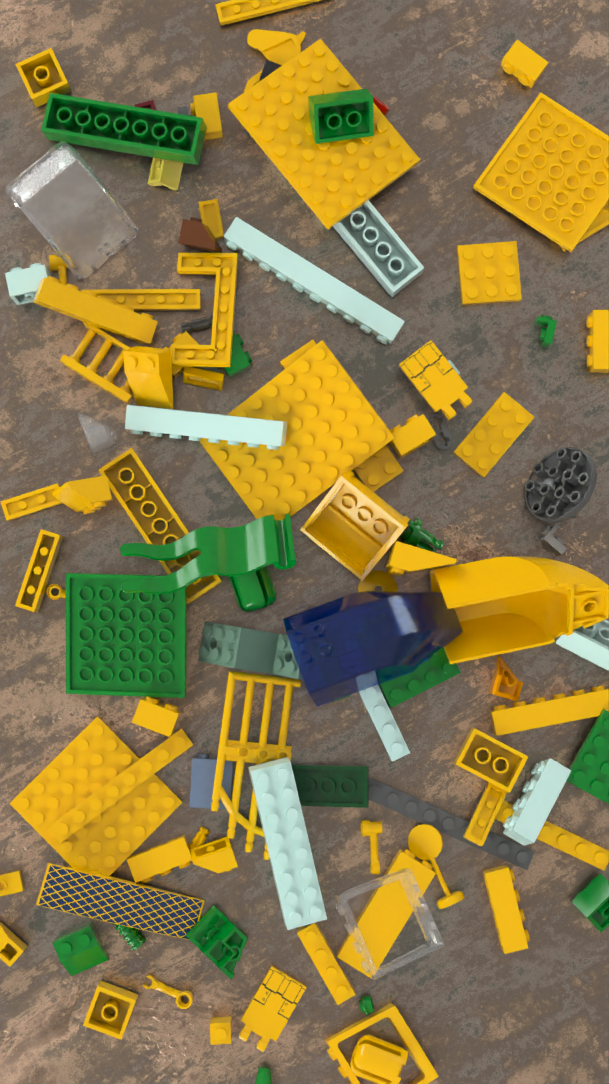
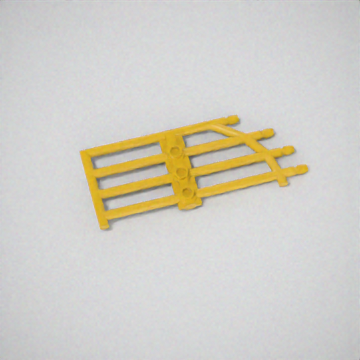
[211,671,301,860]

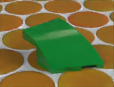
[185,905,248,980]

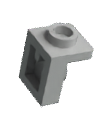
[540,524,567,556]

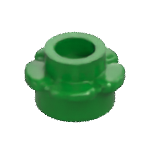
[359,995,374,1016]

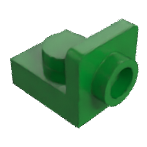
[534,315,557,348]

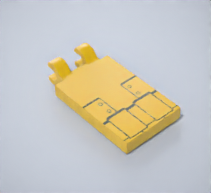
[399,340,473,420]
[239,965,307,1052]

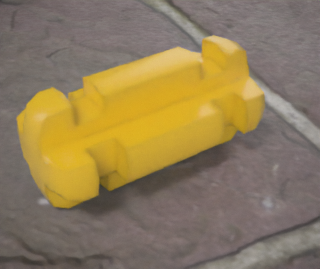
[189,826,210,849]

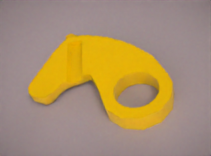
[244,29,306,92]

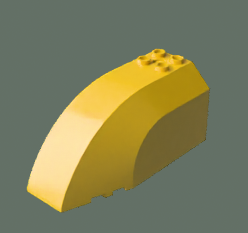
[430,556,609,664]

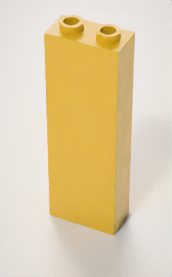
[337,849,436,979]

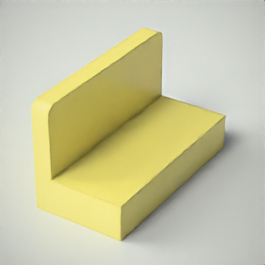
[148,157,183,190]

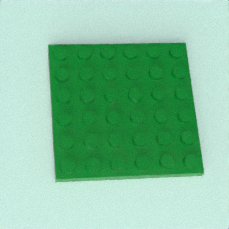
[66,573,187,698]

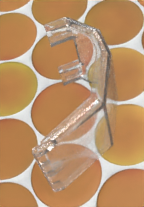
[5,142,138,280]

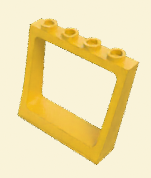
[325,1003,439,1084]

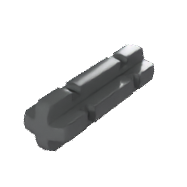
[181,315,213,333]

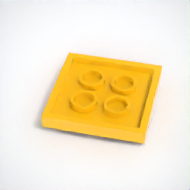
[457,241,522,305]

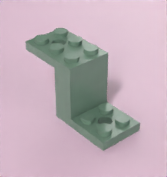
[198,621,311,680]

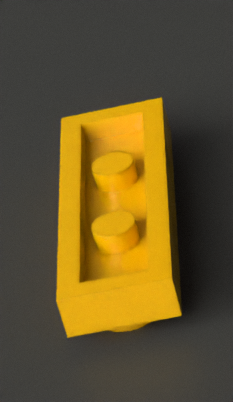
[1,483,63,521]
[463,782,507,846]

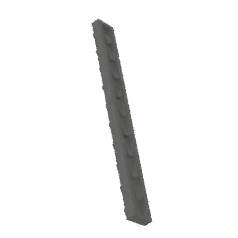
[369,777,535,870]

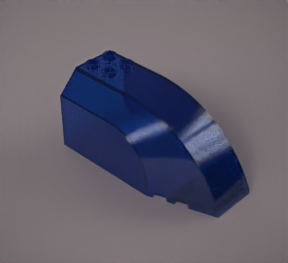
[283,591,463,707]

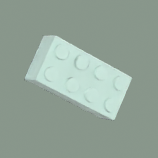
[503,758,571,845]

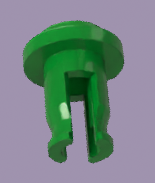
[399,518,444,552]

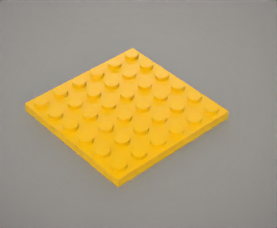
[473,92,609,253]
[9,716,182,876]

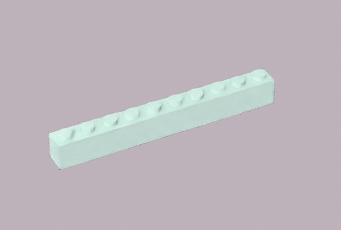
[224,217,405,345]

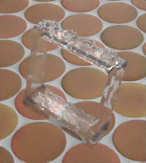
[335,868,445,980]

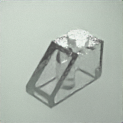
[78,413,118,454]

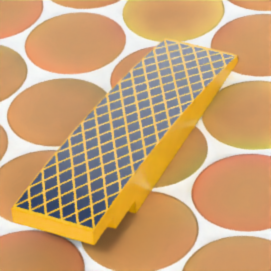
[36,863,205,940]

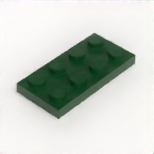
[291,764,369,808]

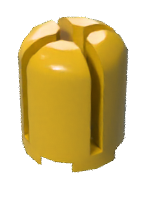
[350,1035,408,1084]

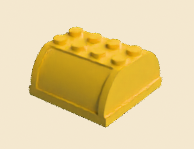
[300,470,410,581]

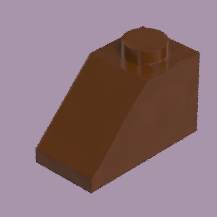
[178,217,222,253]

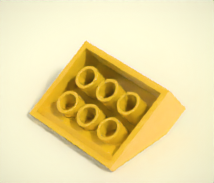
[384,541,457,577]

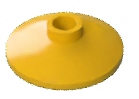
[358,570,398,610]

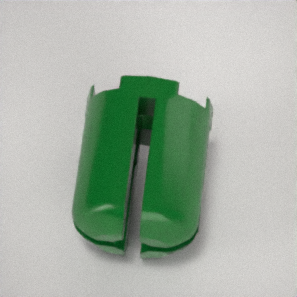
[229,566,277,612]

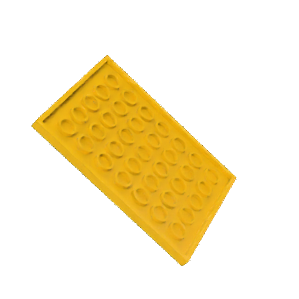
[228,39,420,230]
[200,340,395,520]

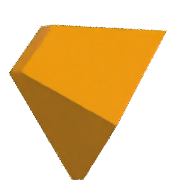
[488,655,523,702]

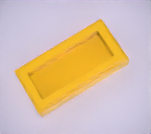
[198,199,224,240]

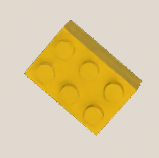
[453,727,528,793]

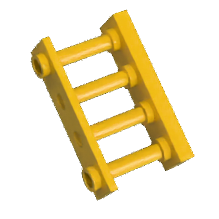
[59,322,134,405]

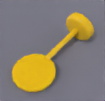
[408,824,465,909]

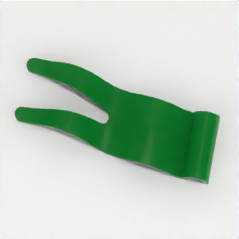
[120,514,296,594]

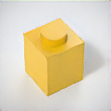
[210,1016,232,1045]

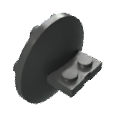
[525,447,597,523]

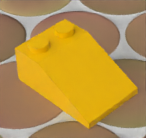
[123,346,174,409]

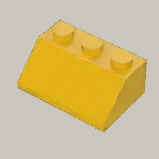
[52,475,112,515]

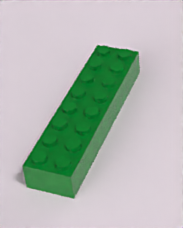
[41,93,207,165]

